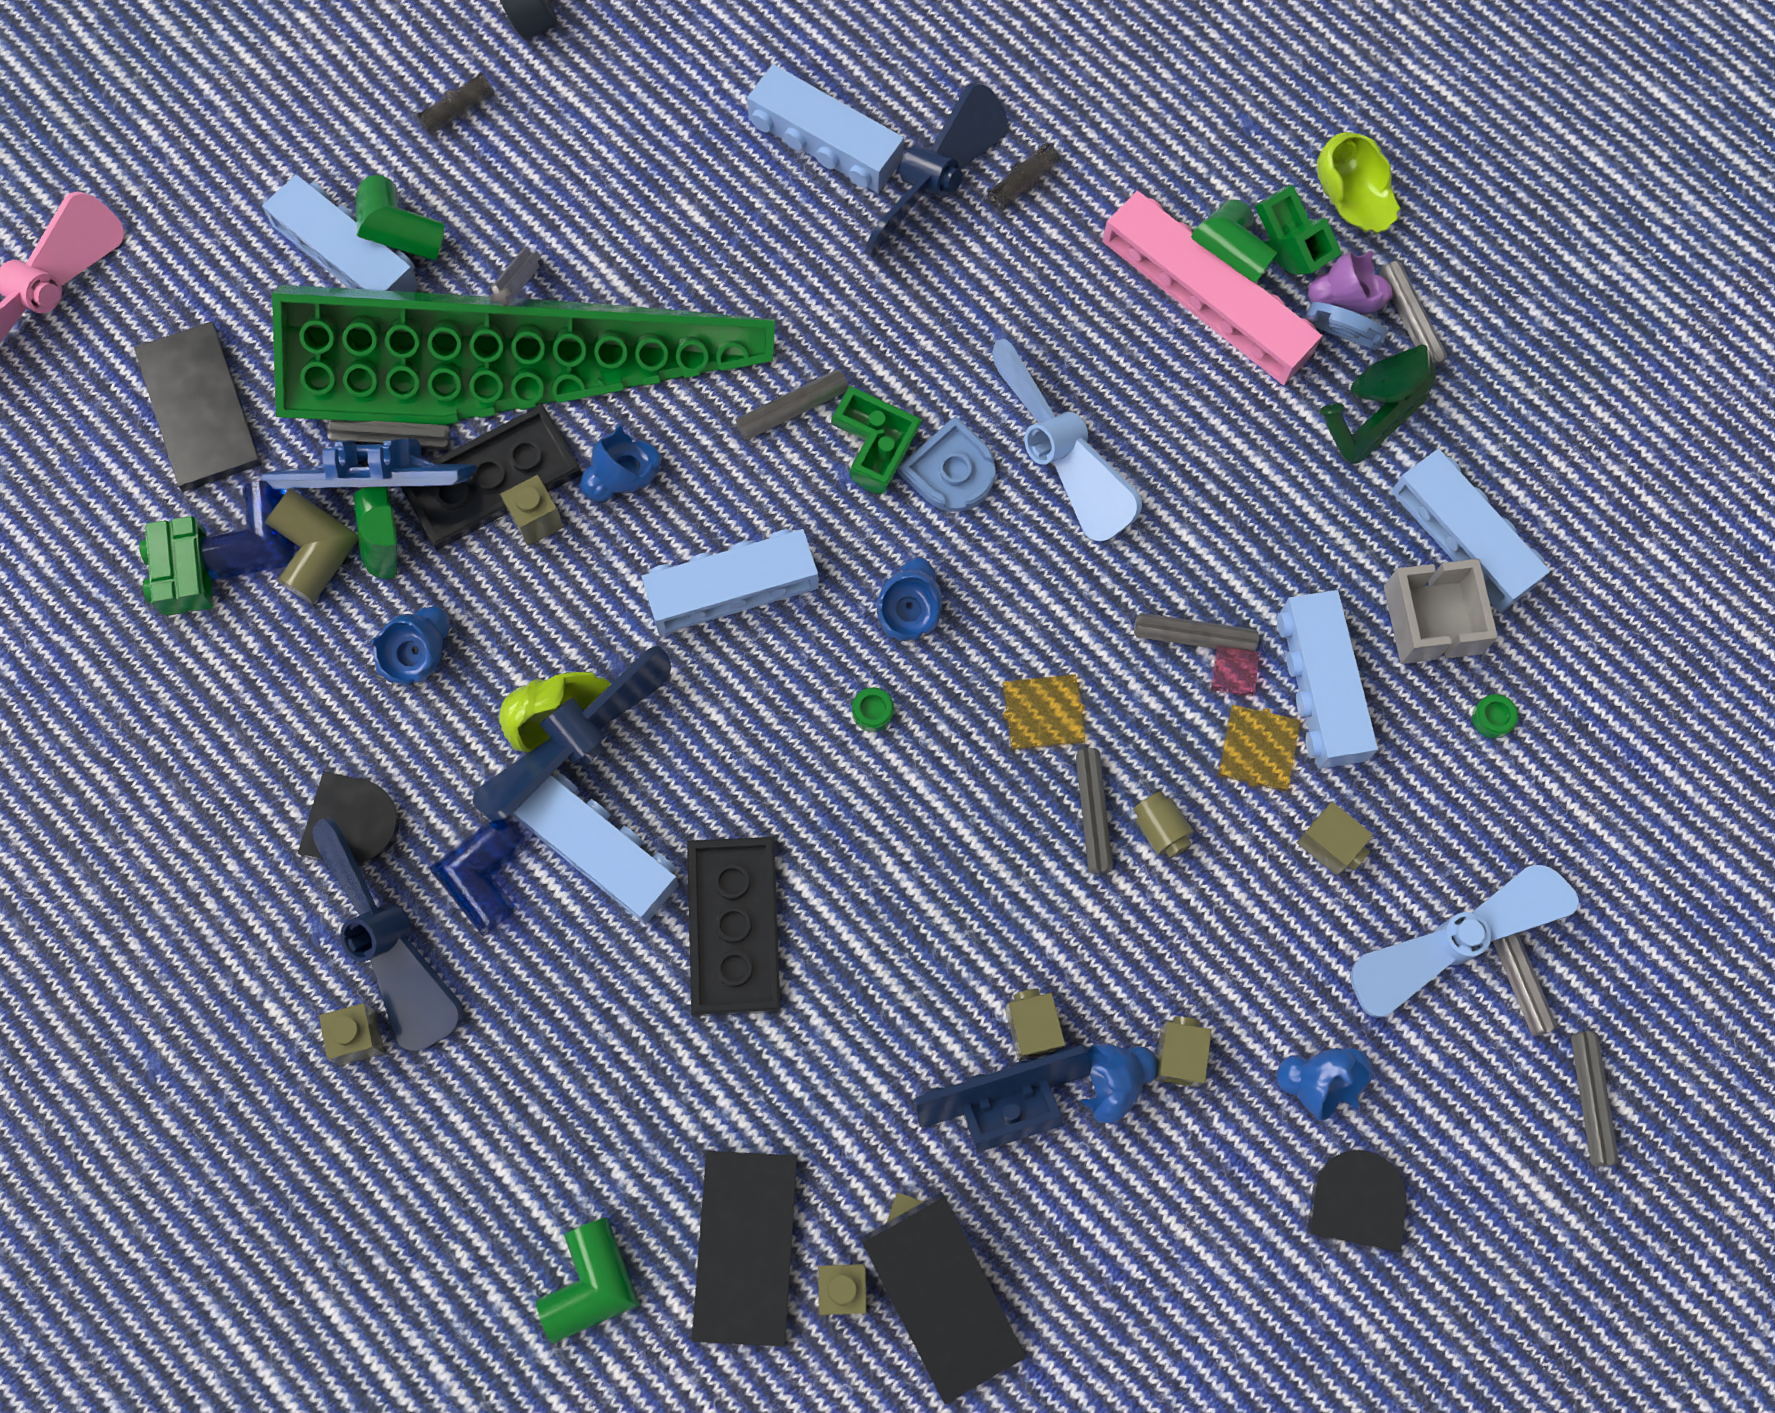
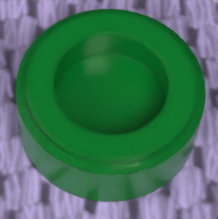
[852,687,894,732]
[1472,694,1518,739]

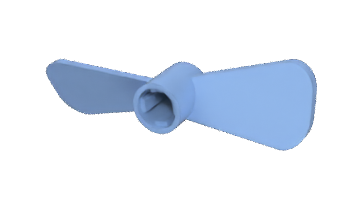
[992,339,1142,541]
[1351,865,1579,1018]

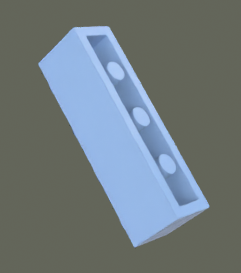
[747,64,904,193]
[262,174,419,292]
[1391,448,1550,614]
[641,529,819,635]
[1277,590,1378,769]
[512,772,679,925]

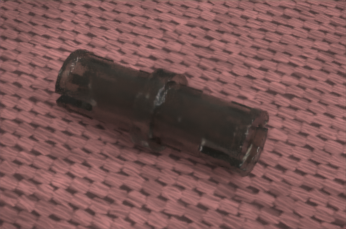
[416,72,495,136]
[987,142,1061,211]

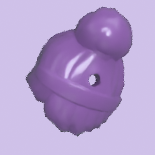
[1308,250,1393,315]

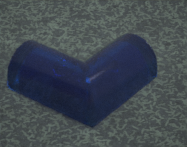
[201,480,296,580]
[429,819,526,937]

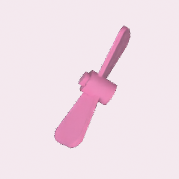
[0,192,124,343]

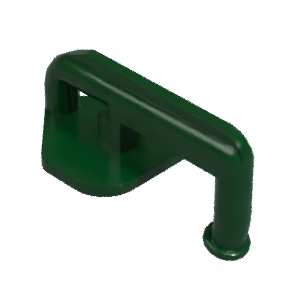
[1320,345,1436,464]

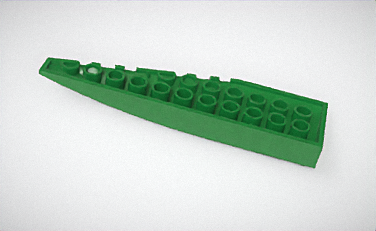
[272,285,775,425]

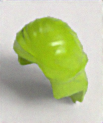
[1317,132,1400,234]
[499,672,612,753]

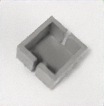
[1384,559,1498,664]

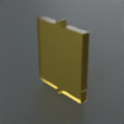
[1002,674,1085,750]
[1218,705,1301,792]

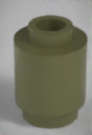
[1133,791,1195,858]

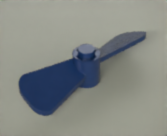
[864,82,1008,257]
[472,646,671,821]
[313,817,464,1050]

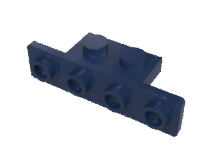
[914,1045,1090,1153]

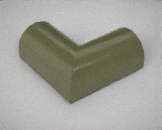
[264,488,359,605]

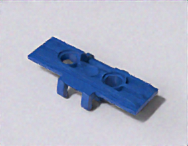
[262,439,477,489]

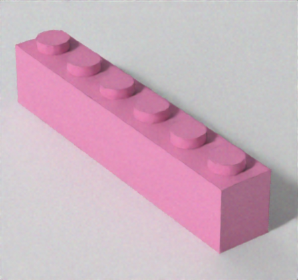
[1102,190,1323,386]

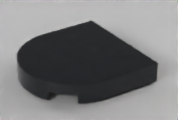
[297,771,400,867]
[1307,1150,1407,1253]

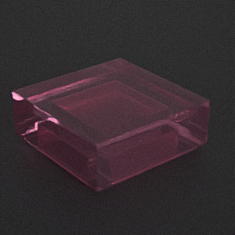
[1211,646,1259,696]

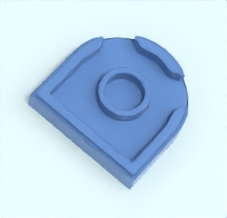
[1304,302,1388,351]
[897,416,996,512]

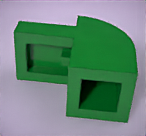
[1254,185,1342,275]

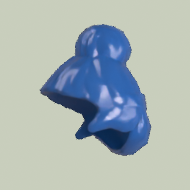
[580,425,663,503]
[876,557,943,641]
[371,606,450,686]
[1081,1043,1159,1124]
[1276,1048,1374,1121]

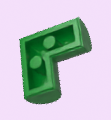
[356,175,444,260]
[1191,199,1279,283]
[831,386,923,494]
[353,486,397,579]
[536,1217,641,1344]

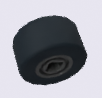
[500,0,558,40]

